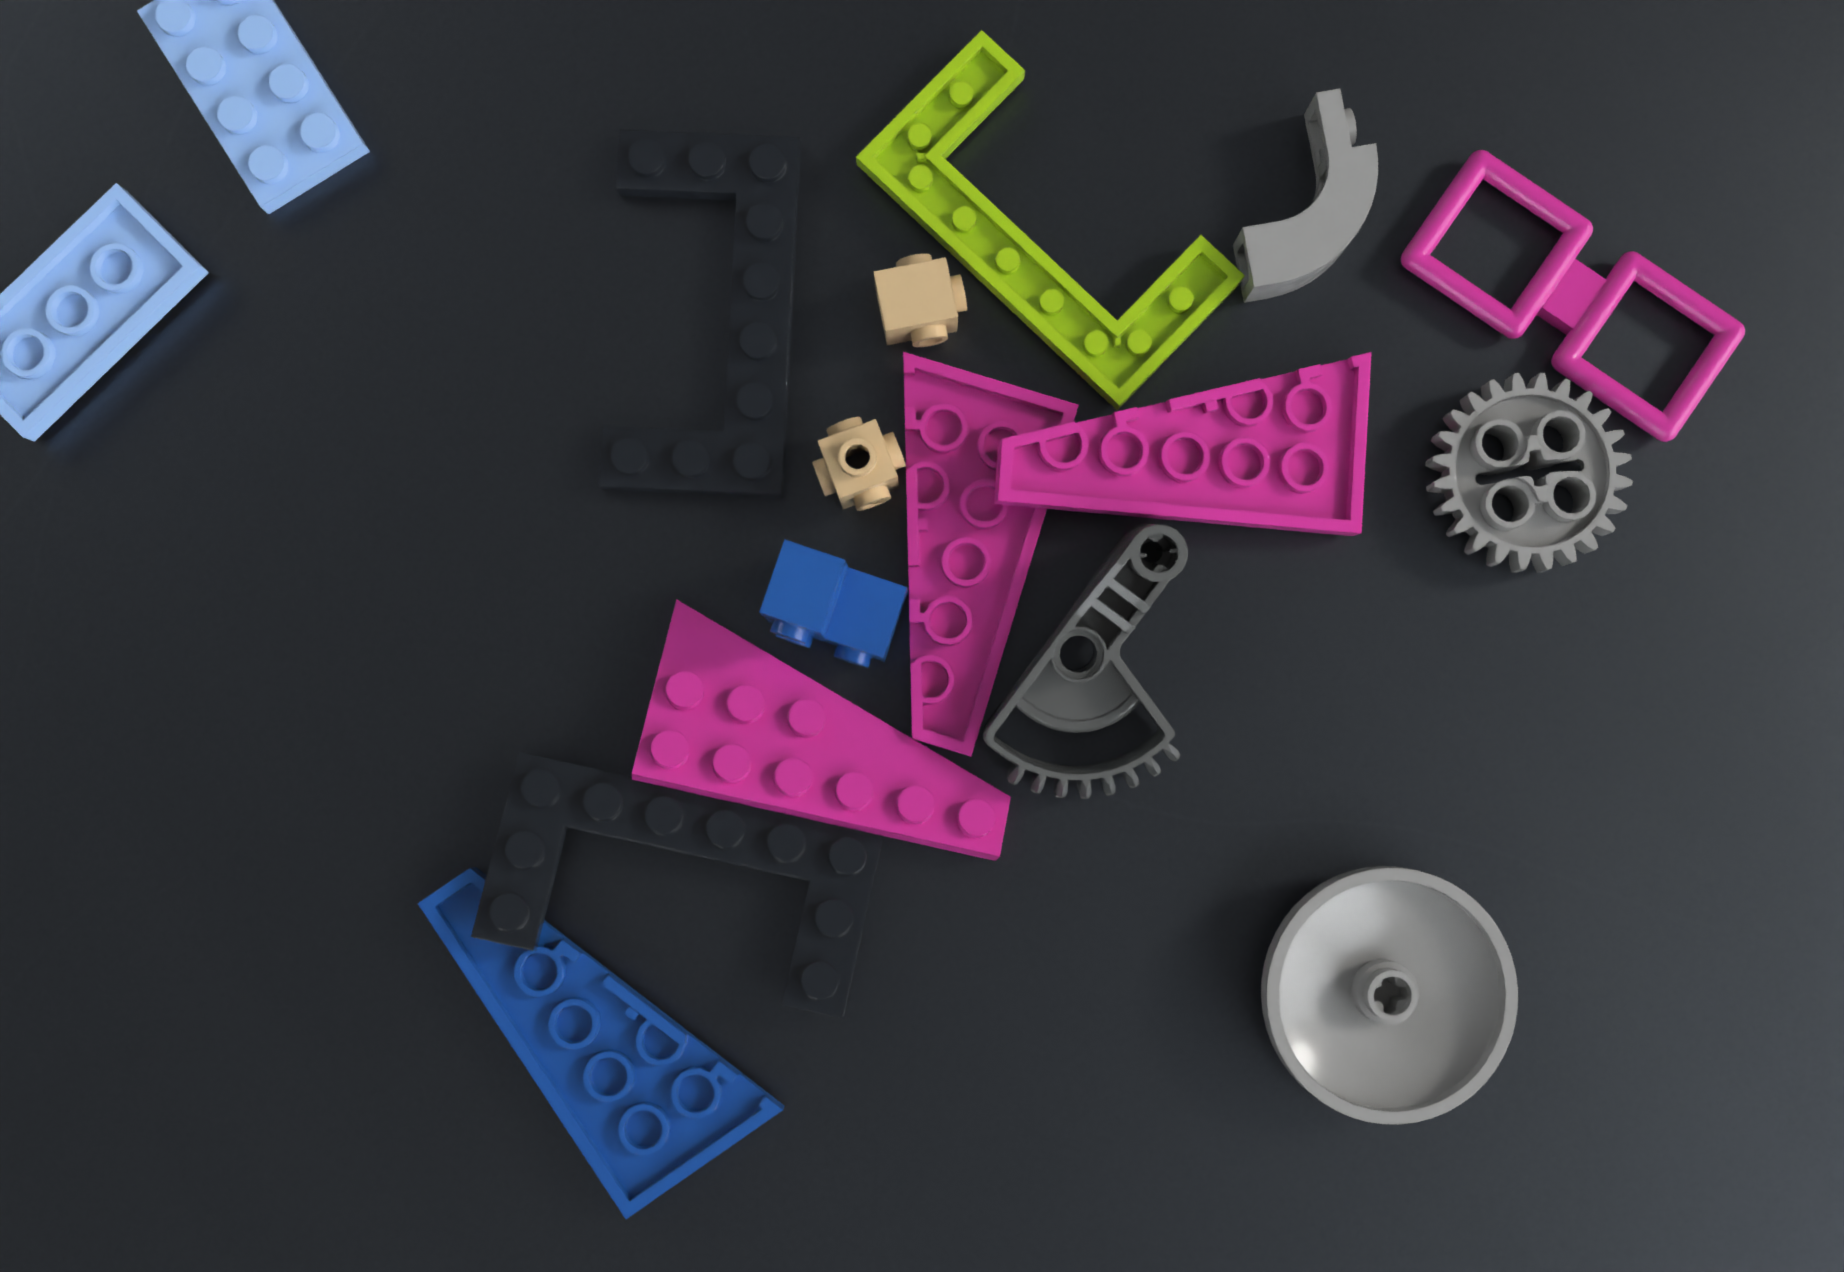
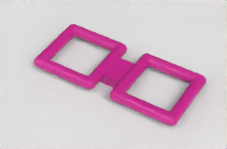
[1401,150,1745,442]

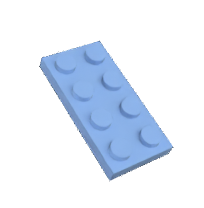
[137,0,370,214]
[0,183,209,442]

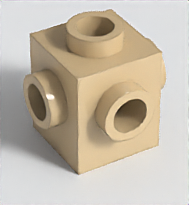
[812,417,906,511]

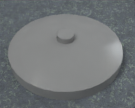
[1261,866,1518,1125]

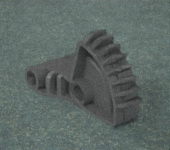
[983,524,1188,799]

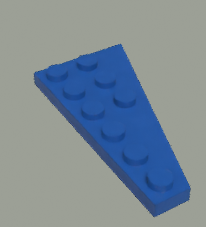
[417,867,785,1219]

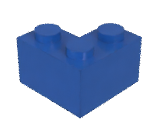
[759,539,908,668]

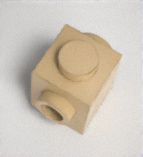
[873,254,967,347]

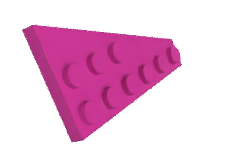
[903,352,1079,757]
[994,352,1372,536]
[632,599,1011,861]

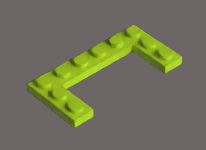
[856,30,1245,410]

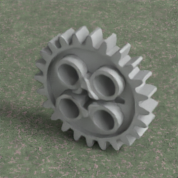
[1425,373,1633,573]

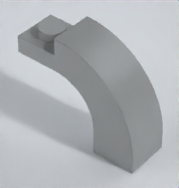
[1233,88,1378,303]

